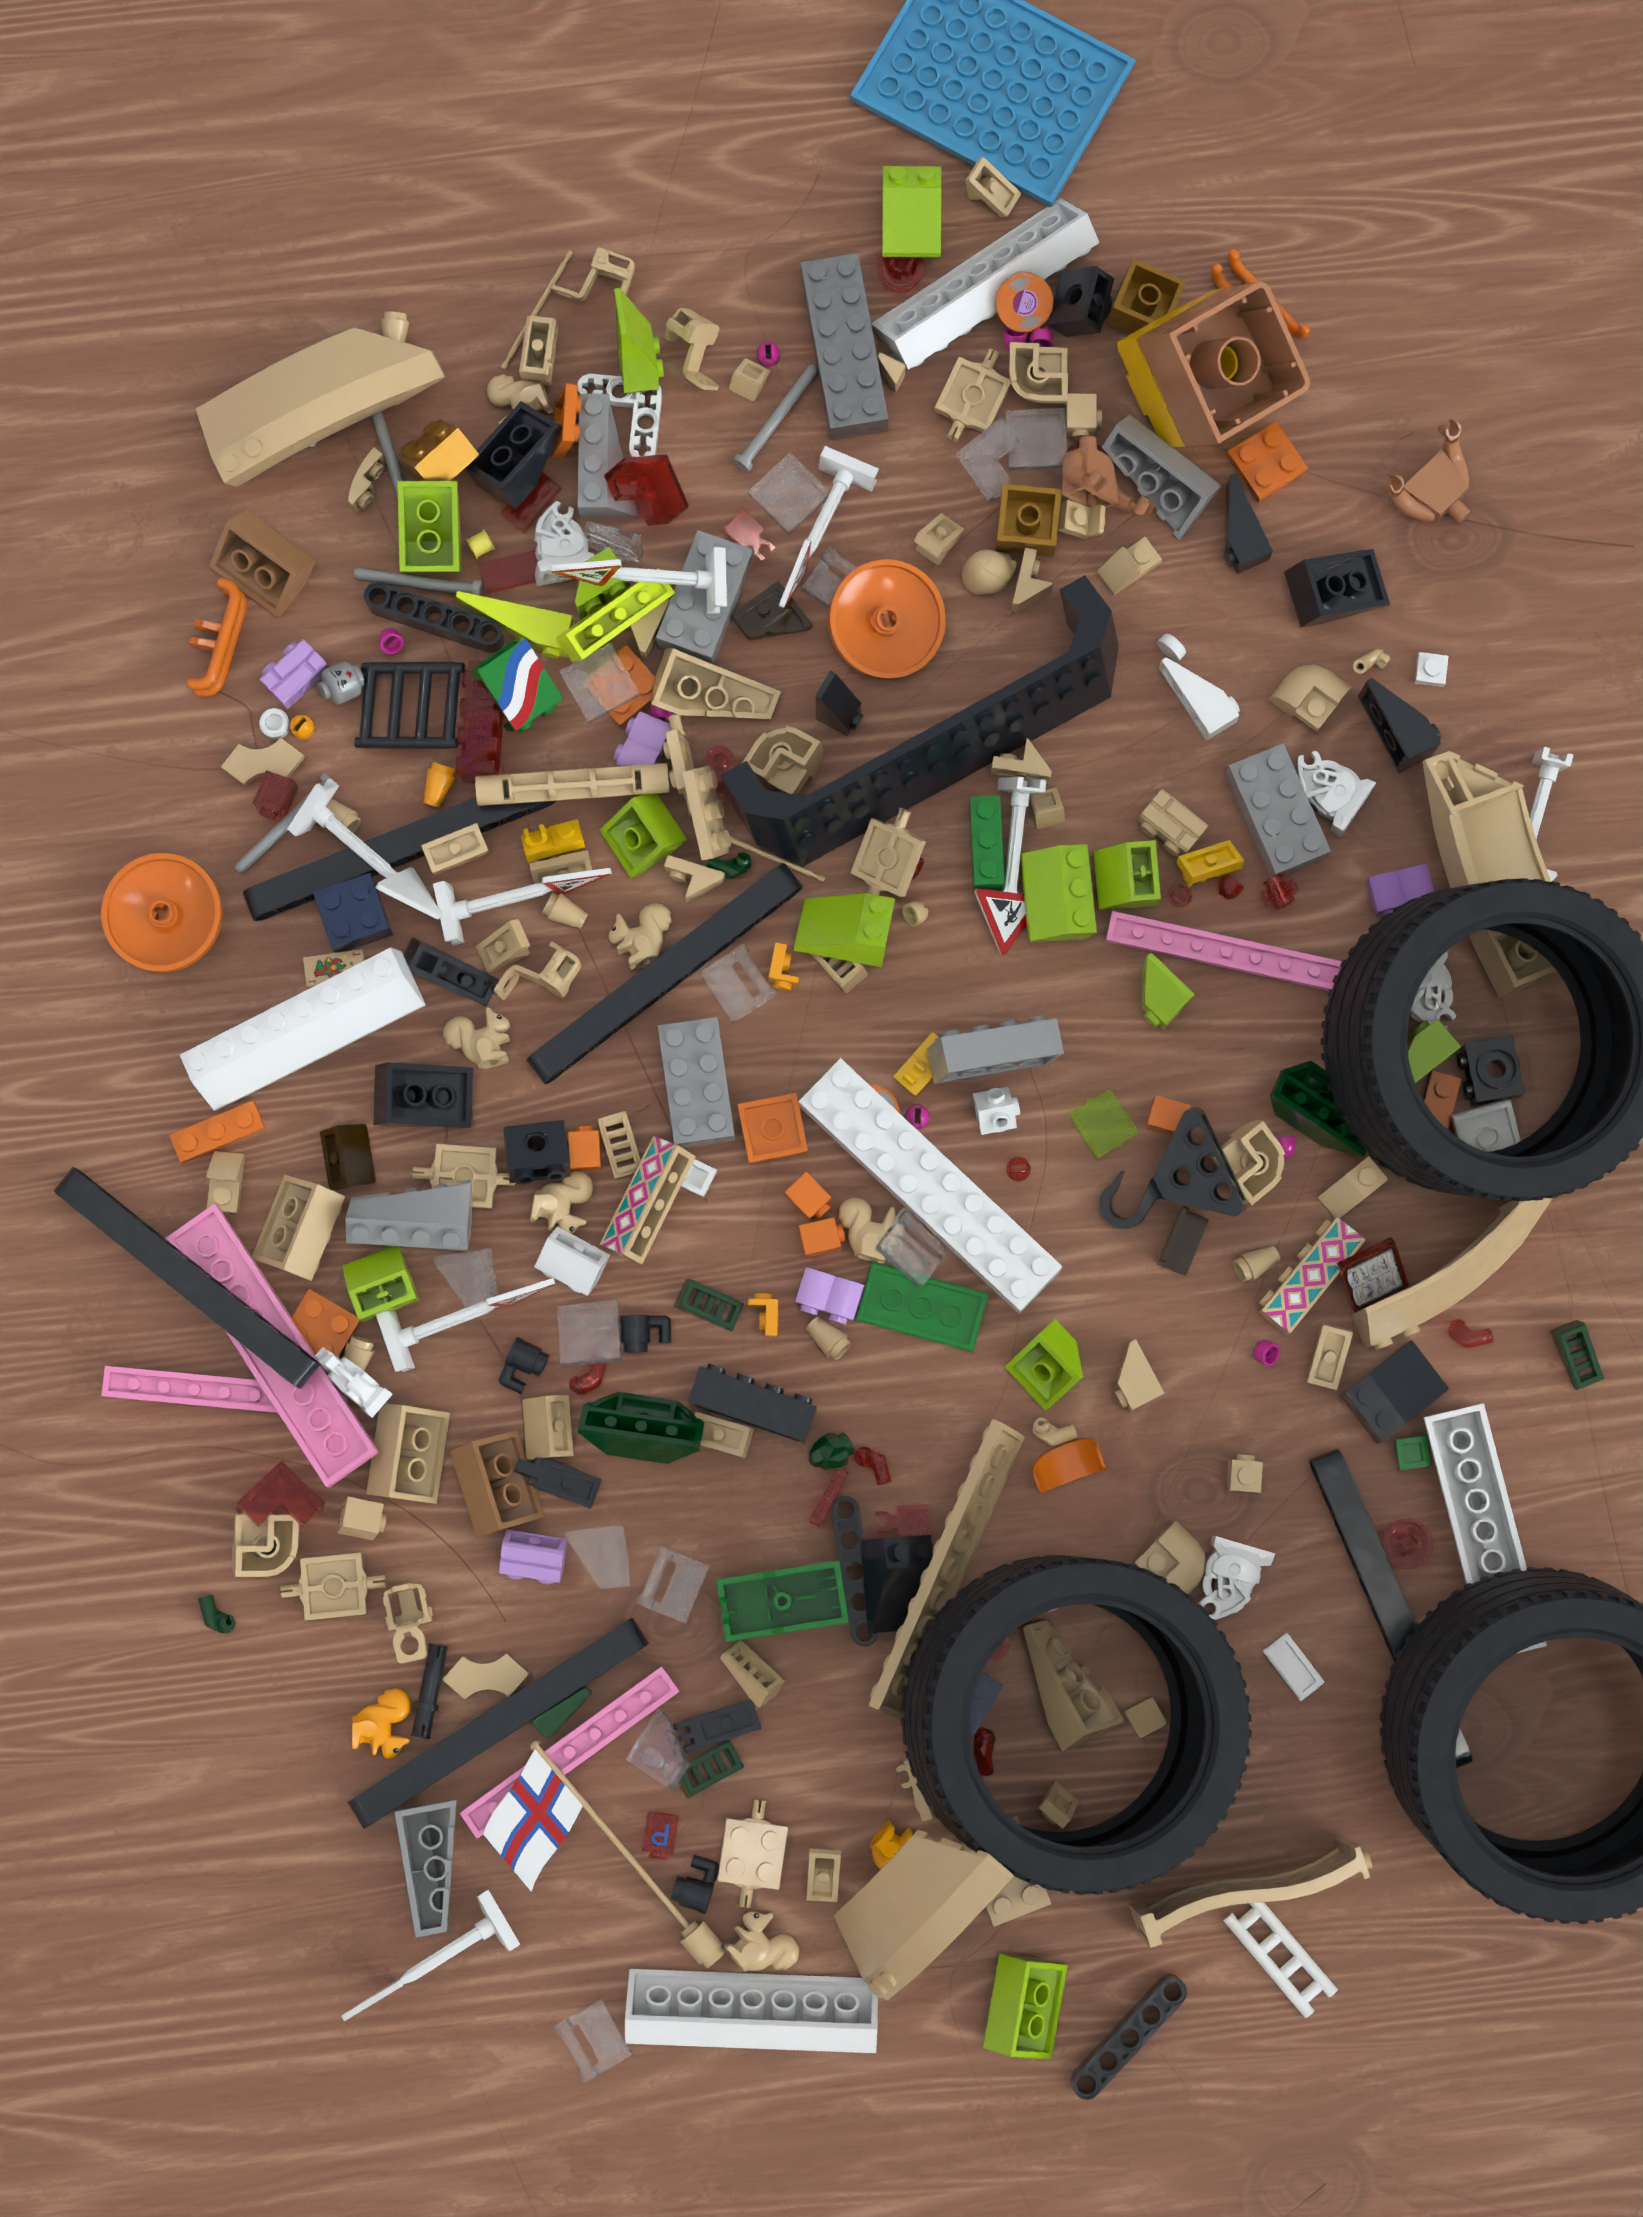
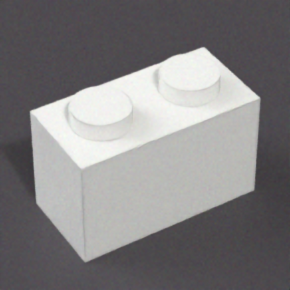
[534,1226,610,1296]

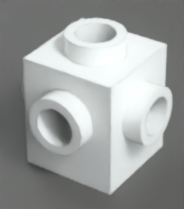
[973,1087,1020,1135]

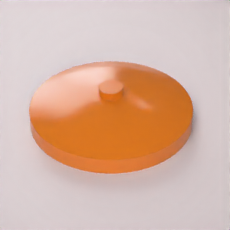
[828,559,946,680]
[101,853,223,973]

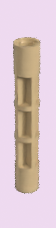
[475,763,670,806]

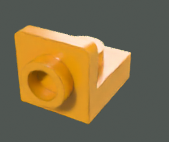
[768,942,799,991]
[748,1293,779,1338]

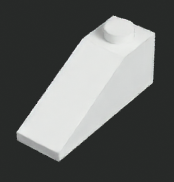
[1159,657,1240,741]

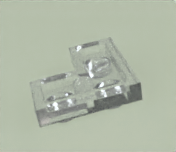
[955,418,1020,502]

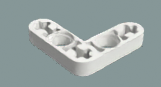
[577,374,662,465]

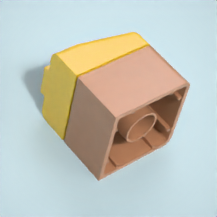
[1117,282,1310,447]

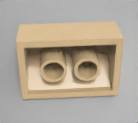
[252,1174,345,1281]
[366,1403,450,1504]

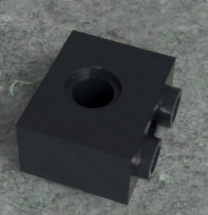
[1048,266,1115,337]
[1457,1035,1524,1106]
[503,1120,570,1185]

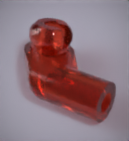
[1448,1319,1494,1349]

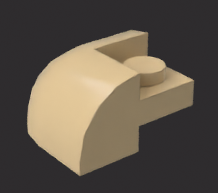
[1009,342,1068,404]
[1268,664,1352,732]
[742,726,824,795]
[1209,1120,1285,1206]
[232,1515,299,1577]
[1134,1519,1206,1594]

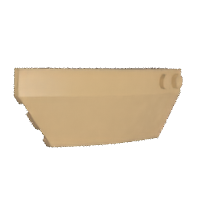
[196,327,446,487]
[1423,751,1558,999]
[1350,1197,1553,1351]
[833,1830,1014,2001]

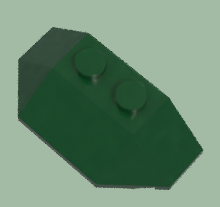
[1270,1060,1366,1157]
[578,1392,704,1464]

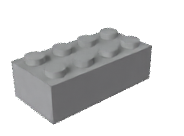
[656,530,754,665]
[1225,743,1331,881]
[927,1015,1064,1084]
[658,1017,735,1148]

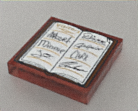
[1336,1237,1409,1313]

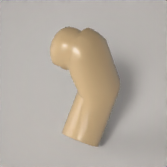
[1032,1418,1078,1446]

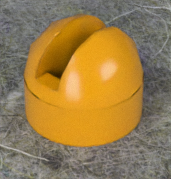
[290,714,315,740]

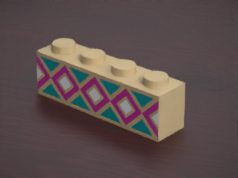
[600,1136,696,1265]
[1258,1217,1366,1336]

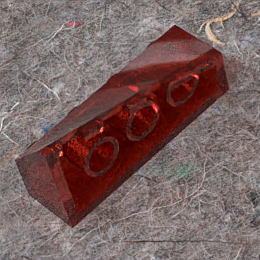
[456,660,504,784]

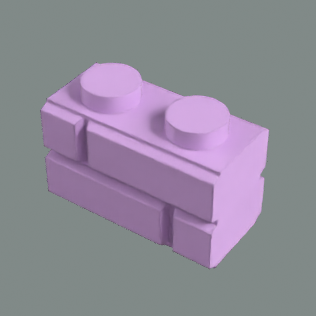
[260,639,329,710]
[499,1529,568,1584]

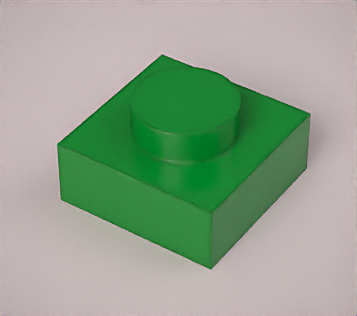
[1394,1436,1431,1471]

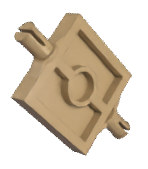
[934,349,1011,442]
[663,715,694,815]
[850,808,926,897]
[412,1144,516,1209]
[280,1552,387,1621]
[717,1799,788,1908]

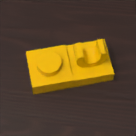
[521,819,585,863]
[1177,840,1244,887]
[893,1032,939,1098]

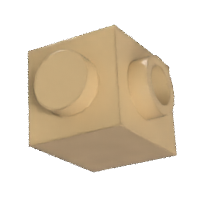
[1065,393,1102,441]
[1226,1454,1263,1494]
[337,1497,387,1541]

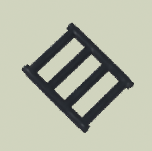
[354,662,465,749]

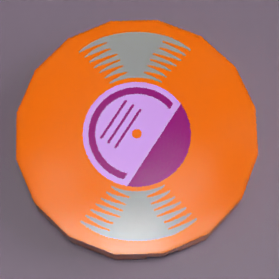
[994,272,1053,332]

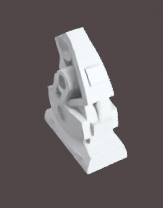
[534,501,594,586]
[1297,751,1376,838]
[1410,952,1456,1029]
[315,1347,393,1417]
[1198,1535,1275,1620]

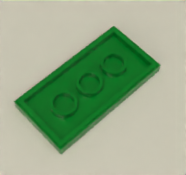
[856,1262,989,1353]

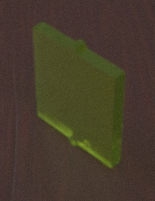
[1068,1088,1139,1159]

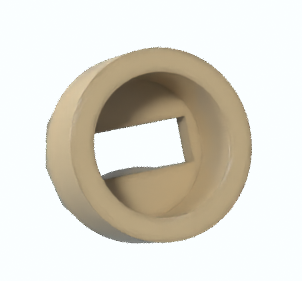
[902,901,928,927]

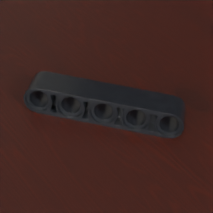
[364,582,505,653]
[831,1496,878,1647]
[1071,1974,1187,2100]

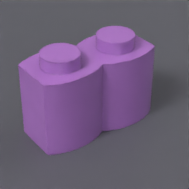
[1366,864,1434,916]

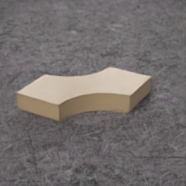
[221,738,305,786]
[442,1653,530,1700]

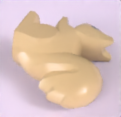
[487,374,554,425]
[608,903,672,971]
[443,1007,510,1069]
[530,1171,593,1234]
[839,1198,904,1265]
[723,1911,800,1972]

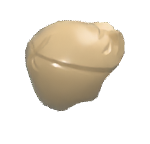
[961,549,1017,595]

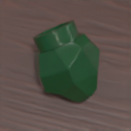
[809,1432,855,1470]

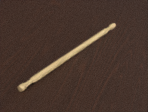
[500,250,573,370]
[693,825,826,883]

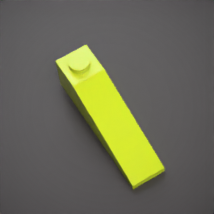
[556,568,675,663]
[456,591,575,659]

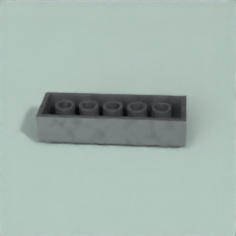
[800,253,889,441]

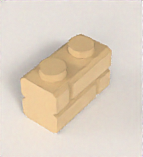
[519,315,559,386]
[1138,789,1209,856]

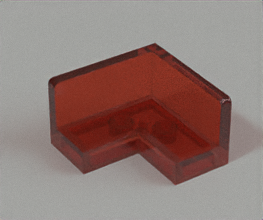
[604,454,689,526]
[236,1461,325,1527]

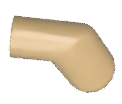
[1353,648,1390,674]

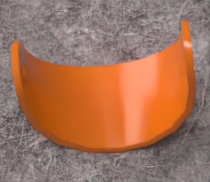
[1032,1438,1108,1494]

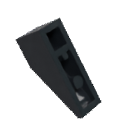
[1224,474,1273,574]
[816,670,864,736]
[403,937,499,1006]

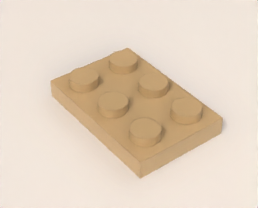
[682,765,731,861]
[961,1815,1051,1927]

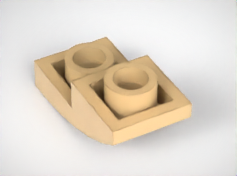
[348,447,386,513]

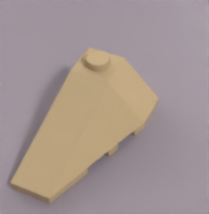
[651,648,781,719]
[1023,1620,1125,1752]

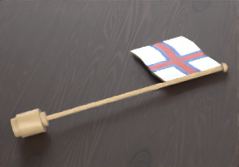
[483,1740,725,1969]

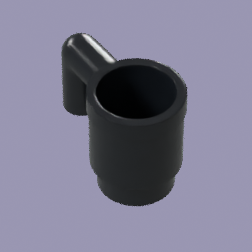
[620,1315,671,1353]
[499,1337,550,1394]
[670,1855,719,1914]

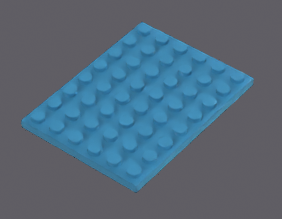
[850,0,1136,207]

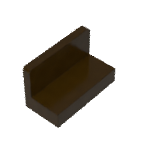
[320,1124,376,1190]
[1157,1205,1209,1276]

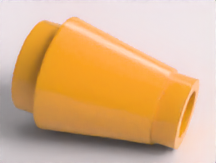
[423,762,456,808]

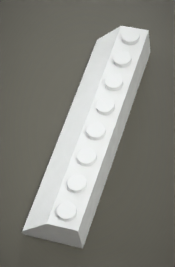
[871,198,1099,370]
[180,947,426,1111]
[1423,1403,1547,1653]
[625,1969,878,2053]

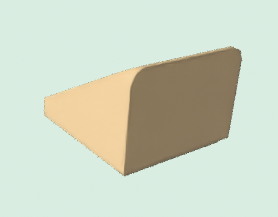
[878,353,906,393]
[729,358,771,401]
[1029,787,1065,829]
[1124,1696,1168,1738]

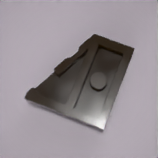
[731,580,812,641]

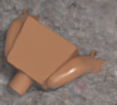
[1381,419,1472,524]
[1062,436,1156,517]

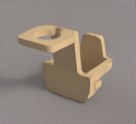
[550,247,635,302]
[664,308,719,391]
[494,941,582,1000]
[383,1583,433,1663]

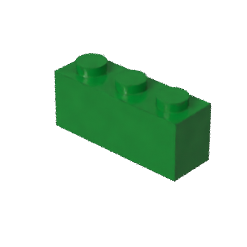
[969,796,1004,892]

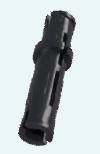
[411,1643,448,1739]

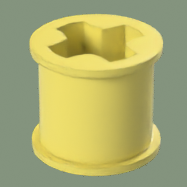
[466,529,495,559]

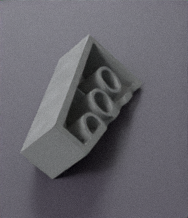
[578,394,639,519]
[1102,415,1222,541]
[345,1180,472,1251]
[395,1800,457,1938]

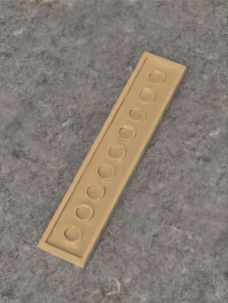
[868,1419,1025,1718]

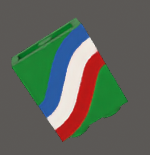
[469,638,563,733]

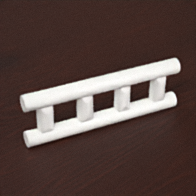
[1223,1902,1338,2018]

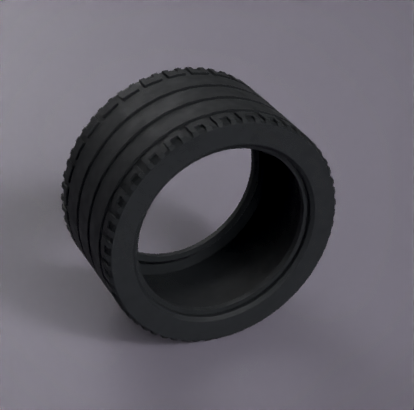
[1321,878,1643,1201]
[901,1555,1252,1895]
[1379,1567,1643,1924]

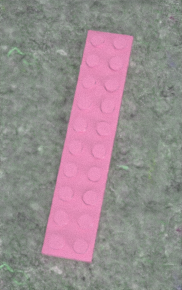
[165,1203,379,1488]

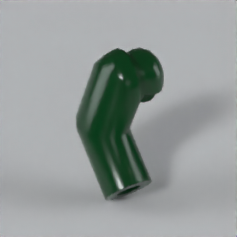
[707,852,751,879]
[198,1595,236,1634]

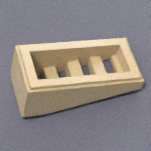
[810,954,868,994]
[597,1111,641,1179]
[720,1640,785,1708]

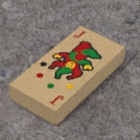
[303,949,365,988]

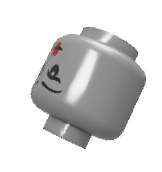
[318,661,365,705]

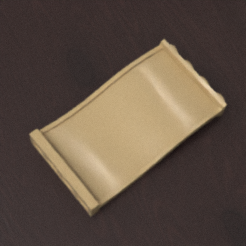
[1129,1837,1372,1948]

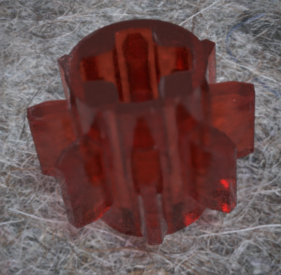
[1260,873,1299,910]

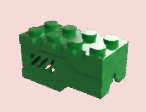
[716,1560,849,1642]

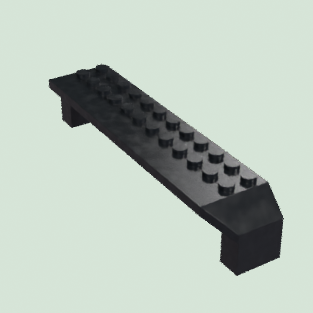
[720,575,1119,867]

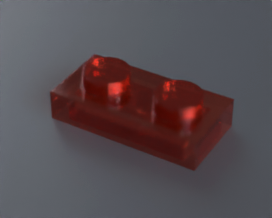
[501,472,561,534]

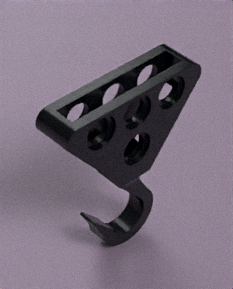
[1100,1107,1248,1229]

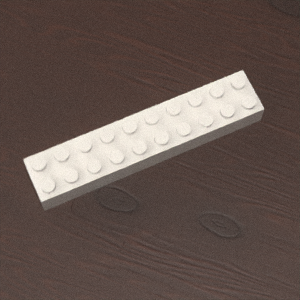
[799,1058,1063,1314]

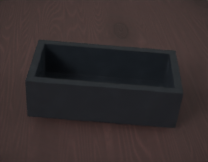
[688,1363,817,1444]

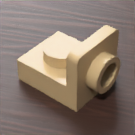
[1058,500,1106,539]

